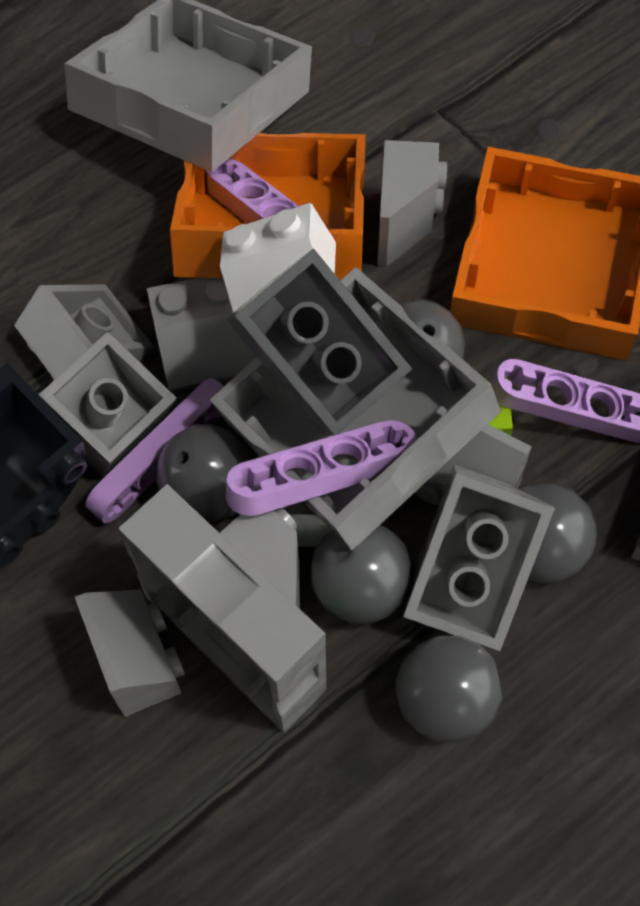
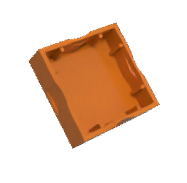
[170,133,366,281]
[450,147,640,361]

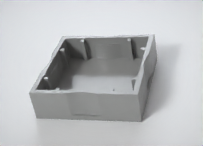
[64,0,312,172]
[210,267,501,550]
[118,484,327,733]

